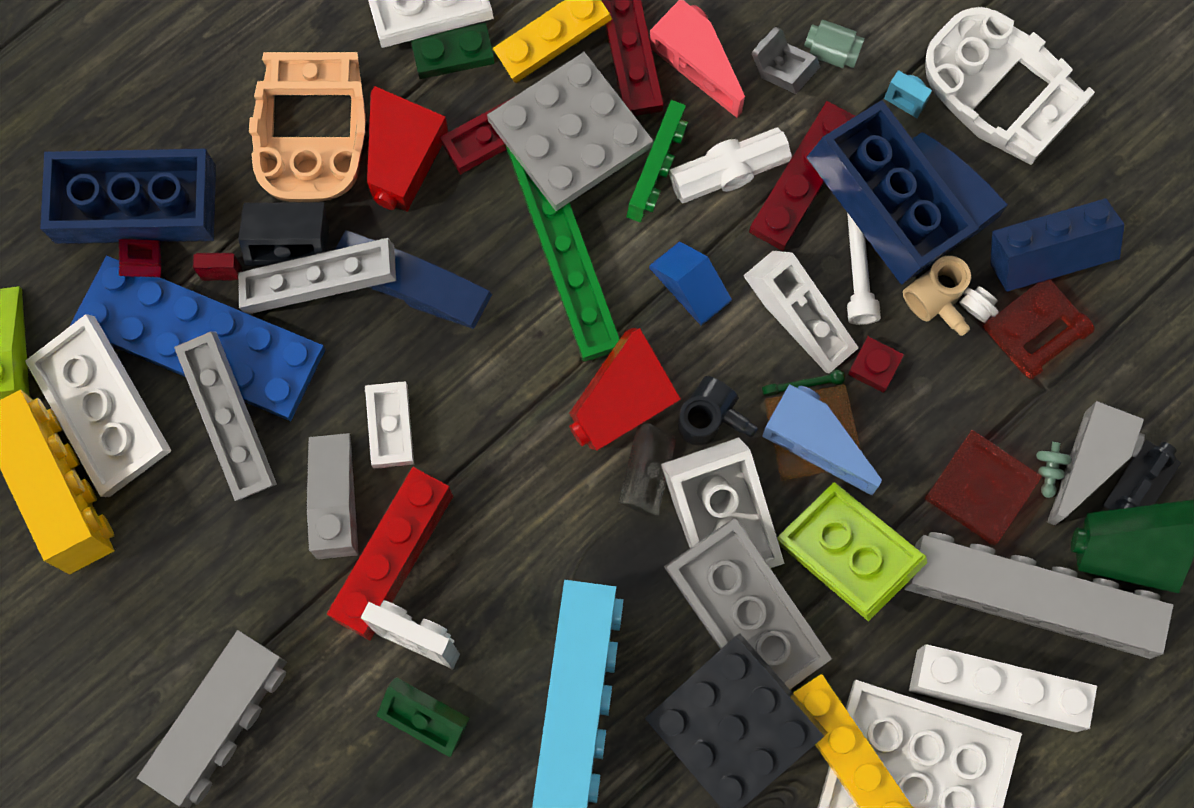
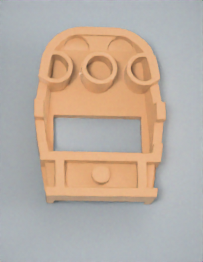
[249,52,366,202]

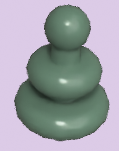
[1036,442,1072,498]

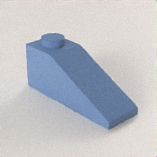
[762,384,882,495]

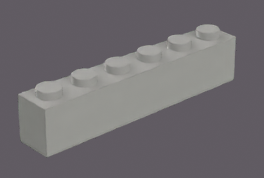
[904,532,1173,659]

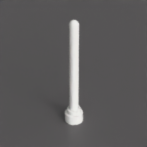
[847,213,881,325]

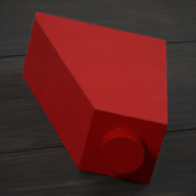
[367,86,448,212]
[569,328,681,451]

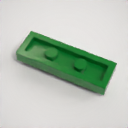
[626,100,689,223]

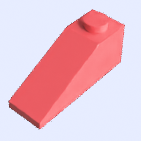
[650,0,745,118]

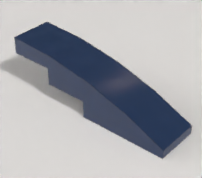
[335,230,492,329]

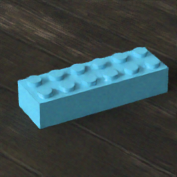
[532,580,624,808]

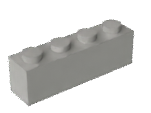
[137,630,287,808]

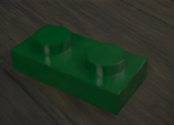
[411,23,495,80]
[377,677,470,757]

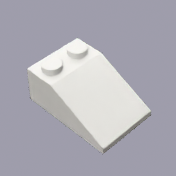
[661,437,785,569]

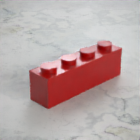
[327,467,453,641]

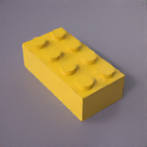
[0,390,115,575]

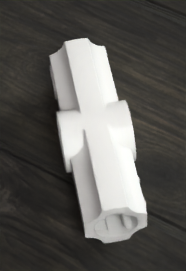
[669,127,792,204]

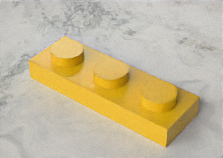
[493,0,612,83]

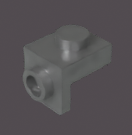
[752,27,820,94]

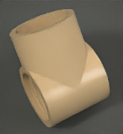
[903,256,971,336]

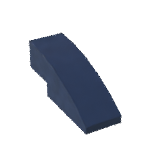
[912,132,1008,239]

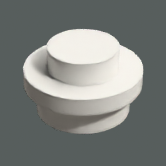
[960,286,999,323]

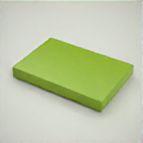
[777,482,928,621]

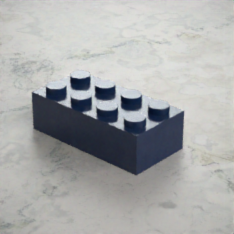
[806,100,979,285]
[40,149,216,244]

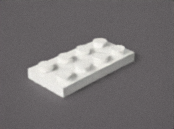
[25,314,171,497]

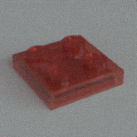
[924,430,1042,546]

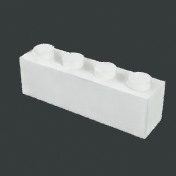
[909,644,1097,732]

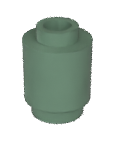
[804,19,865,68]

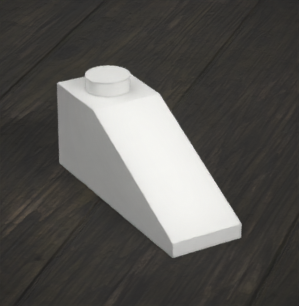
[743,251,859,373]

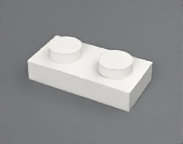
[365,381,414,469]

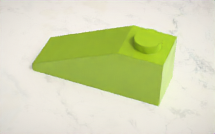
[0,286,30,400]

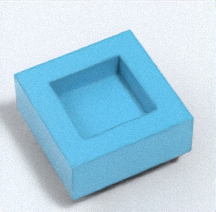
[884,70,932,118]

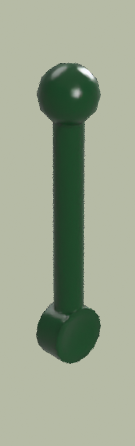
[762,369,845,397]

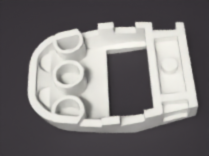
[925,7,1095,165]

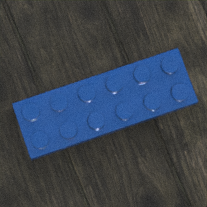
[70,255,325,421]

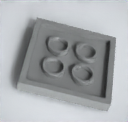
[487,52,653,211]

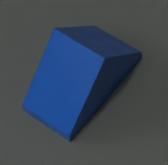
[649,241,732,326]

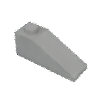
[1047,401,1145,525]
[307,433,359,559]

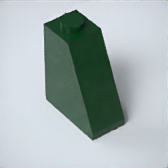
[1071,500,1194,593]

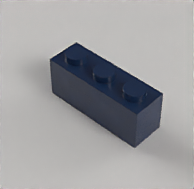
[991,198,1124,291]

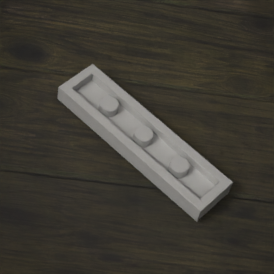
[238,238,396,314]
[174,331,277,501]

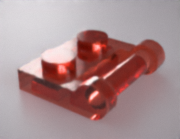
[983,279,1095,379]

